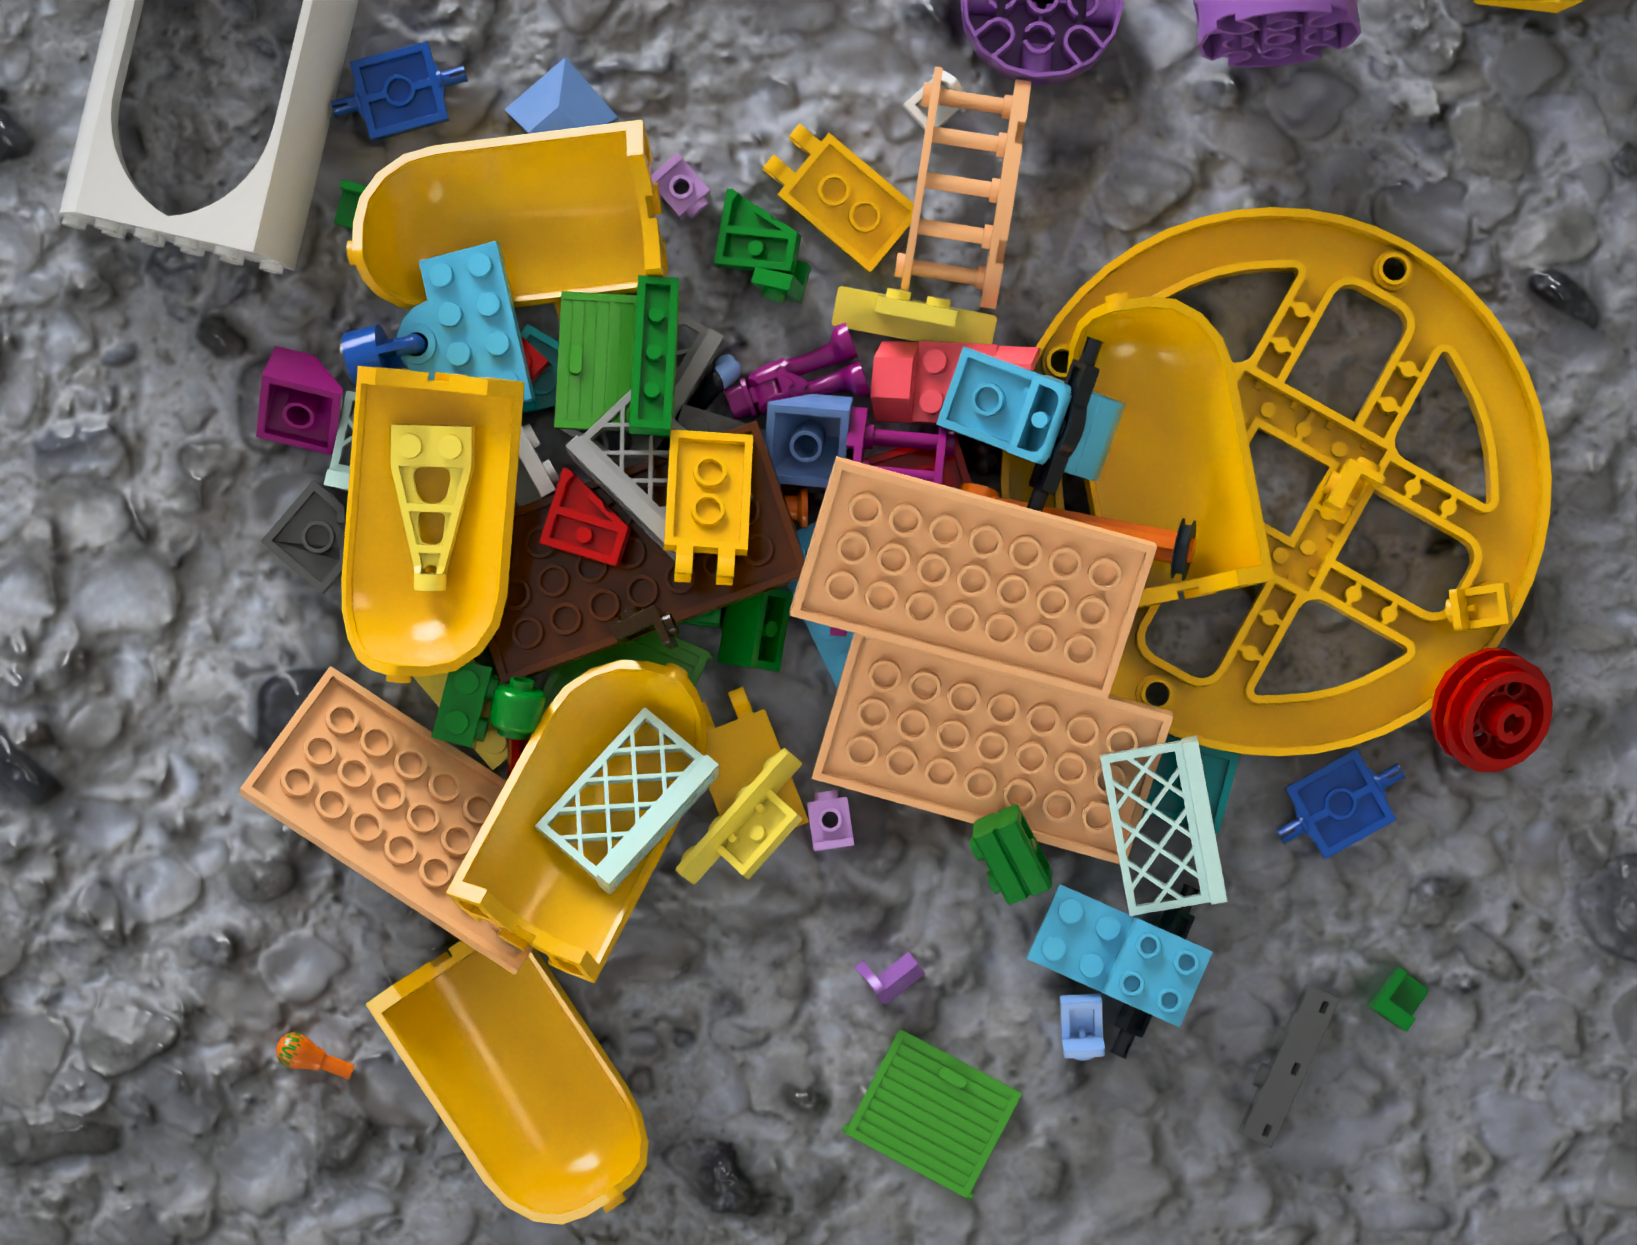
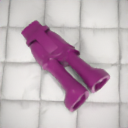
[724,322,871,420]

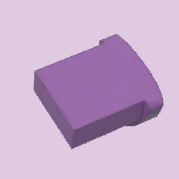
[854,952,925,1005]

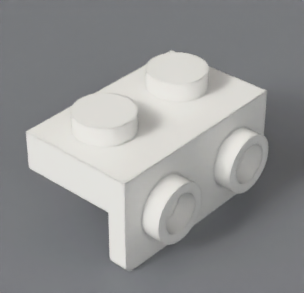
[515,423,560,506]

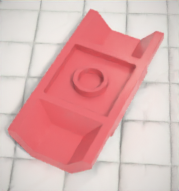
[870,341,1041,425]

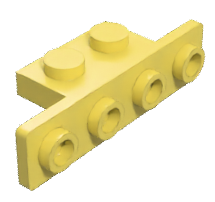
[832,286,997,344]
[675,748,803,884]

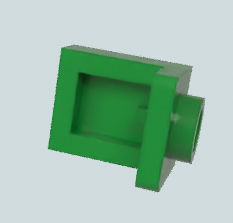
[751,261,811,304]

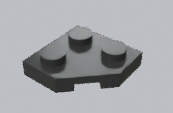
[261,480,346,595]

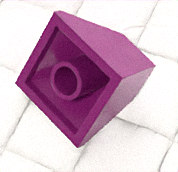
[256,346,344,455]

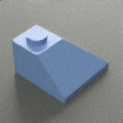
[505,57,619,134]
[765,394,853,488]

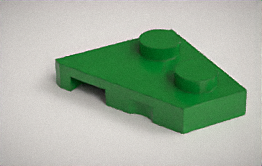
[714,188,802,275]

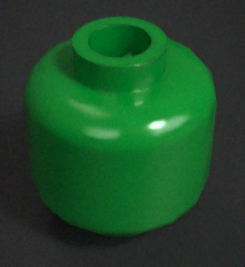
[489,676,546,740]

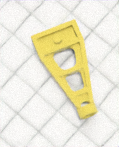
[390,424,475,591]

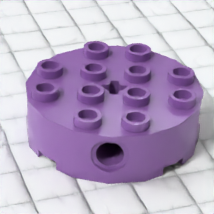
[960,0,1124,86]
[1193,0,1361,68]

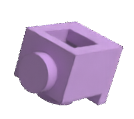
[651,152,711,221]
[807,790,854,851]

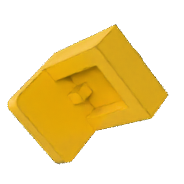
[1321,457,1386,512]
[1446,583,1514,631]

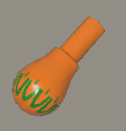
[276,1032,354,1080]

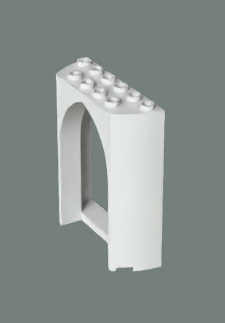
[58,0,359,275]

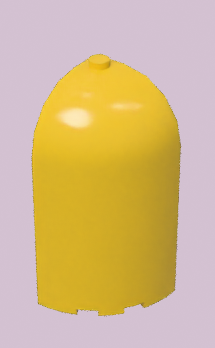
[347,120,669,310]
[1067,292,1275,609]
[341,366,525,683]
[446,660,707,983]
[365,941,649,1225]

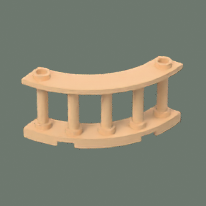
[894,67,1031,309]

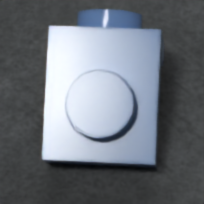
[1060,993,1105,1061]

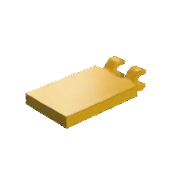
[762,123,922,274]
[663,429,753,586]
[702,687,809,828]

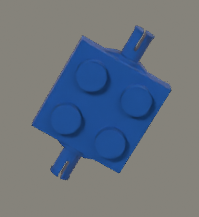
[331,41,468,142]
[1276,748,1405,859]

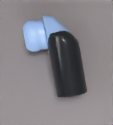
[691,354,741,410]

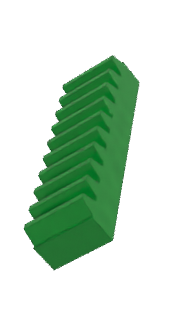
[629,275,679,436]

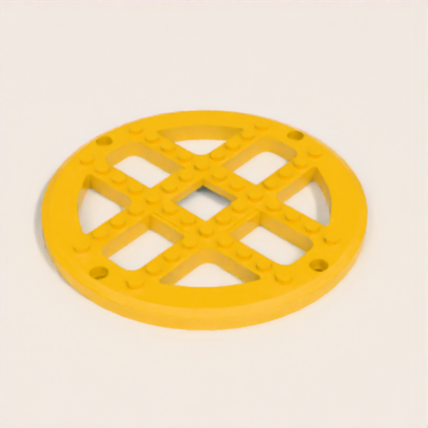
[1000,207,1552,757]

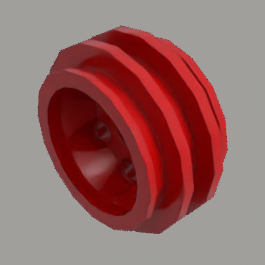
[1431,648,1553,772]

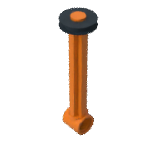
[959,483,1196,581]

